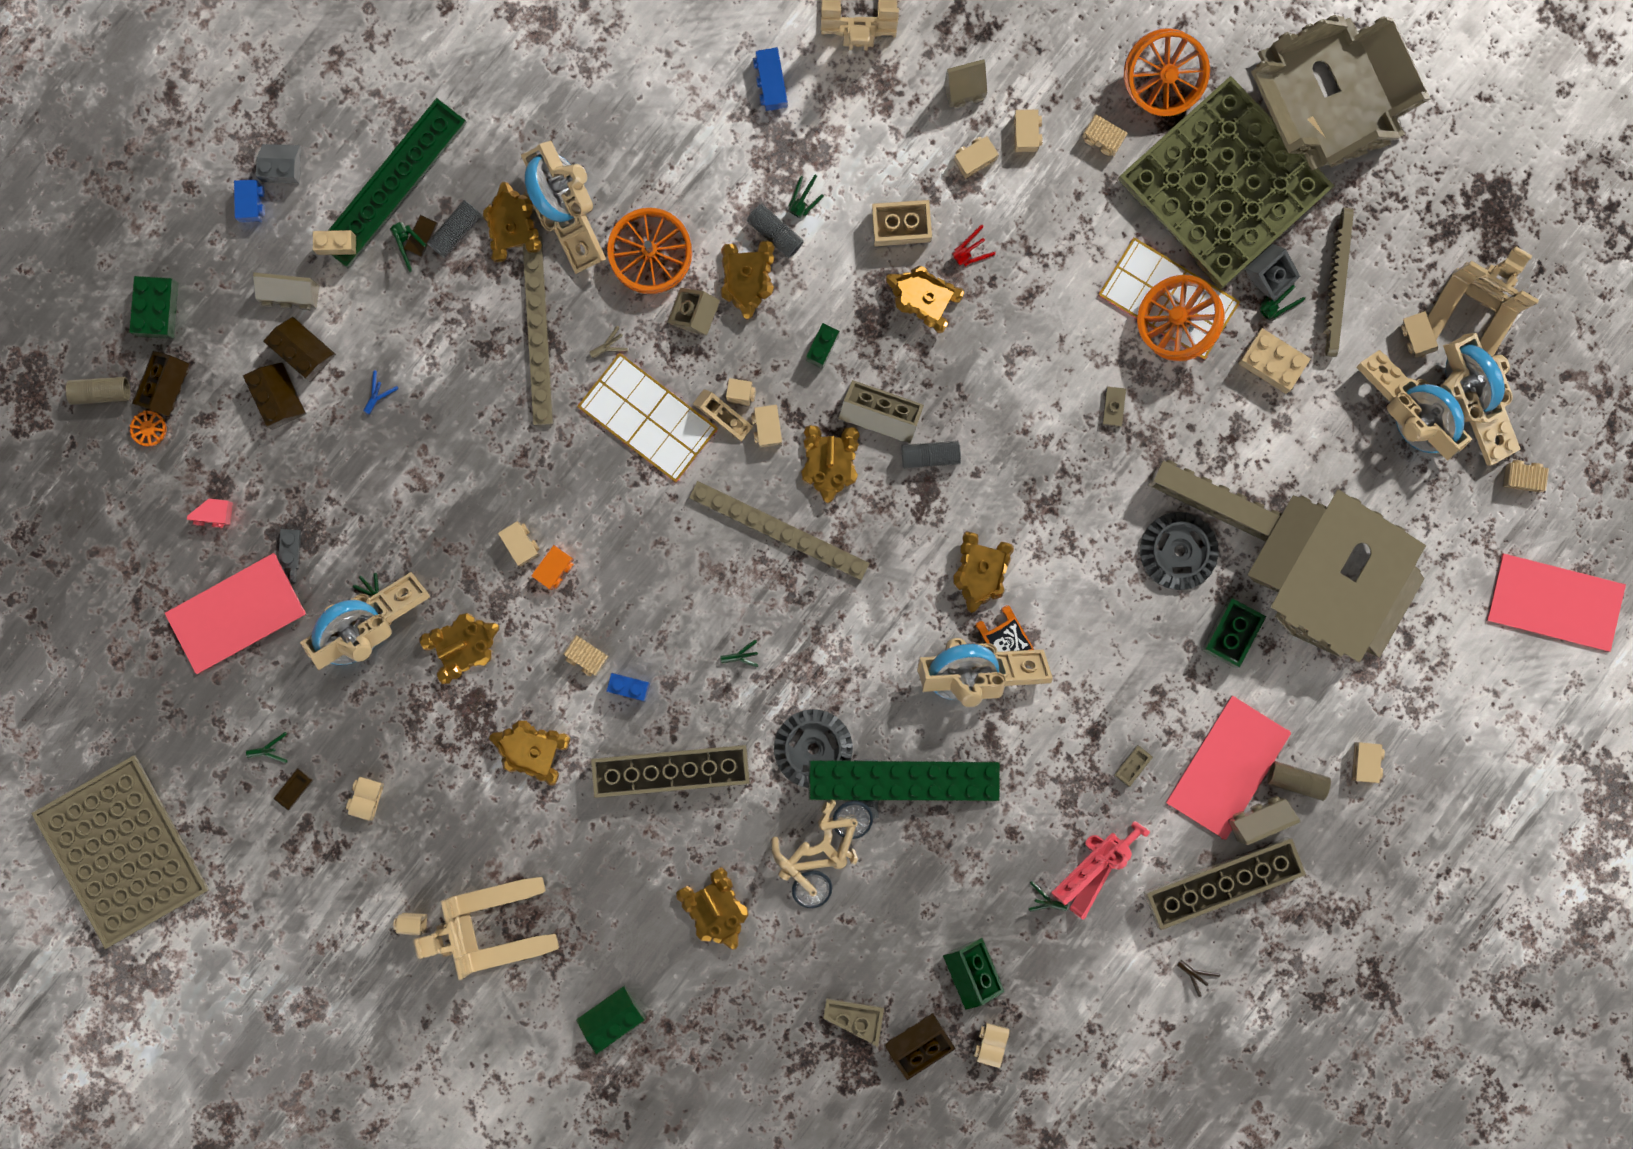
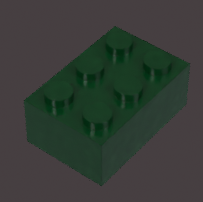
[129,276,179,339]
[1202,598,1267,668]

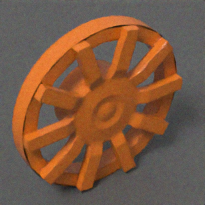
[130,411,167,447]

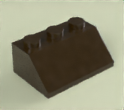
[263,317,336,382]
[132,351,190,417]
[242,362,307,430]
[884,1013,956,1080]

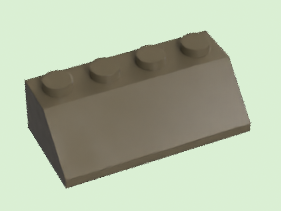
[838,380,924,444]

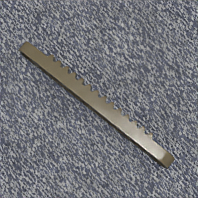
[1323,207,1354,357]

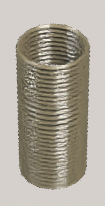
[66,377,130,405]
[1267,761,1331,801]

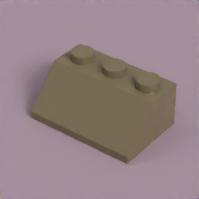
[253,272,319,311]
[1228,796,1301,845]

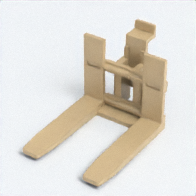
[821,0,899,51]
[1421,247,1539,372]
[414,877,559,980]

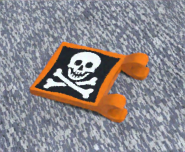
[975,605,1034,652]

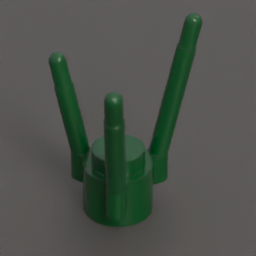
[788,174,824,218]
[390,222,427,272]
[1259,285,1305,320]

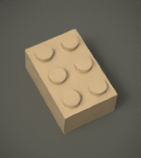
[872,200,932,246]
[1238,328,1311,394]

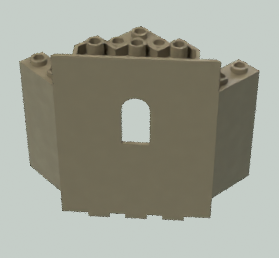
[1251,15,1431,171]
[1247,489,1426,663]

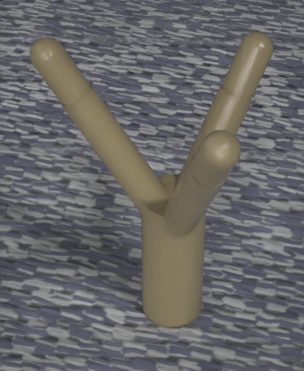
[590,326,628,358]

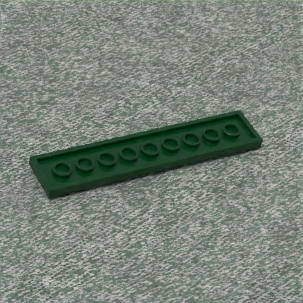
[328,98,467,268]
[809,760,1000,801]

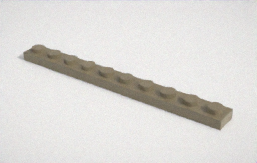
[523,236,553,426]
[689,481,870,581]

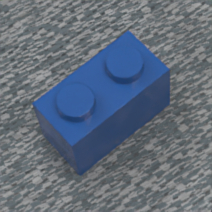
[234,180,265,222]
[607,673,650,701]

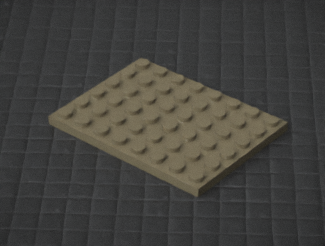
[31,755,209,949]

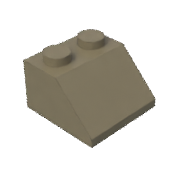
[667,288,720,335]

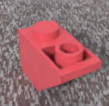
[187,499,233,528]

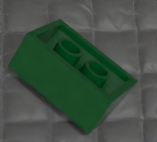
[943,938,1005,1010]
[576,986,646,1055]

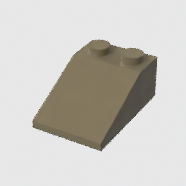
[944,59,987,108]

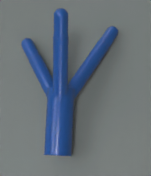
[363,370,398,414]

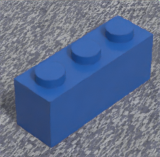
[753,47,788,111]

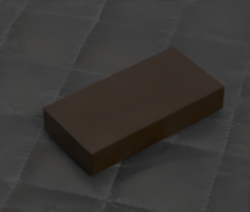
[404,215,438,258]
[273,768,313,811]

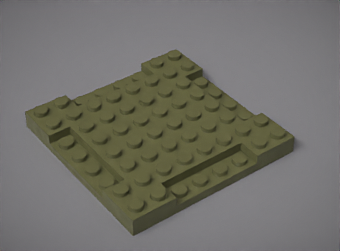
[1118,76,1334,290]

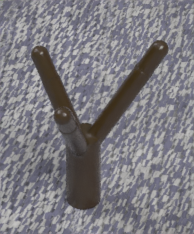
[1176,960,1221,997]

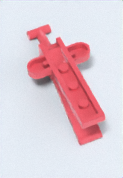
[1051,821,1150,920]

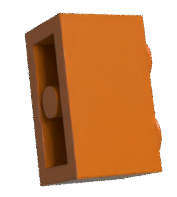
[531,545,574,590]

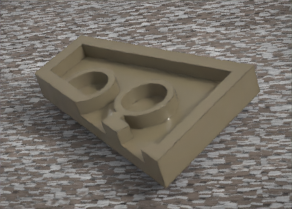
[823,998,884,1047]

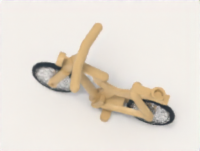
[771,800,873,908]

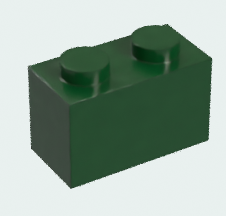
[806,323,840,369]

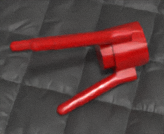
[952,225,996,267]

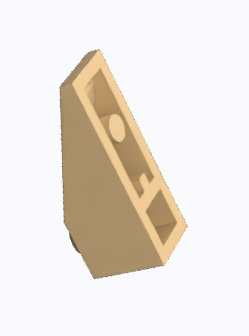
[693,389,753,441]

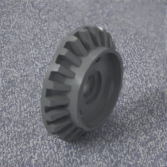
[1140,512,1219,590]
[774,709,853,788]

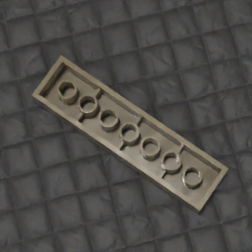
[1148,460,1282,542]
[591,745,750,798]
[1144,837,1306,930]

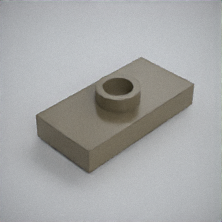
[1102,386,1126,427]
[1114,745,1153,787]

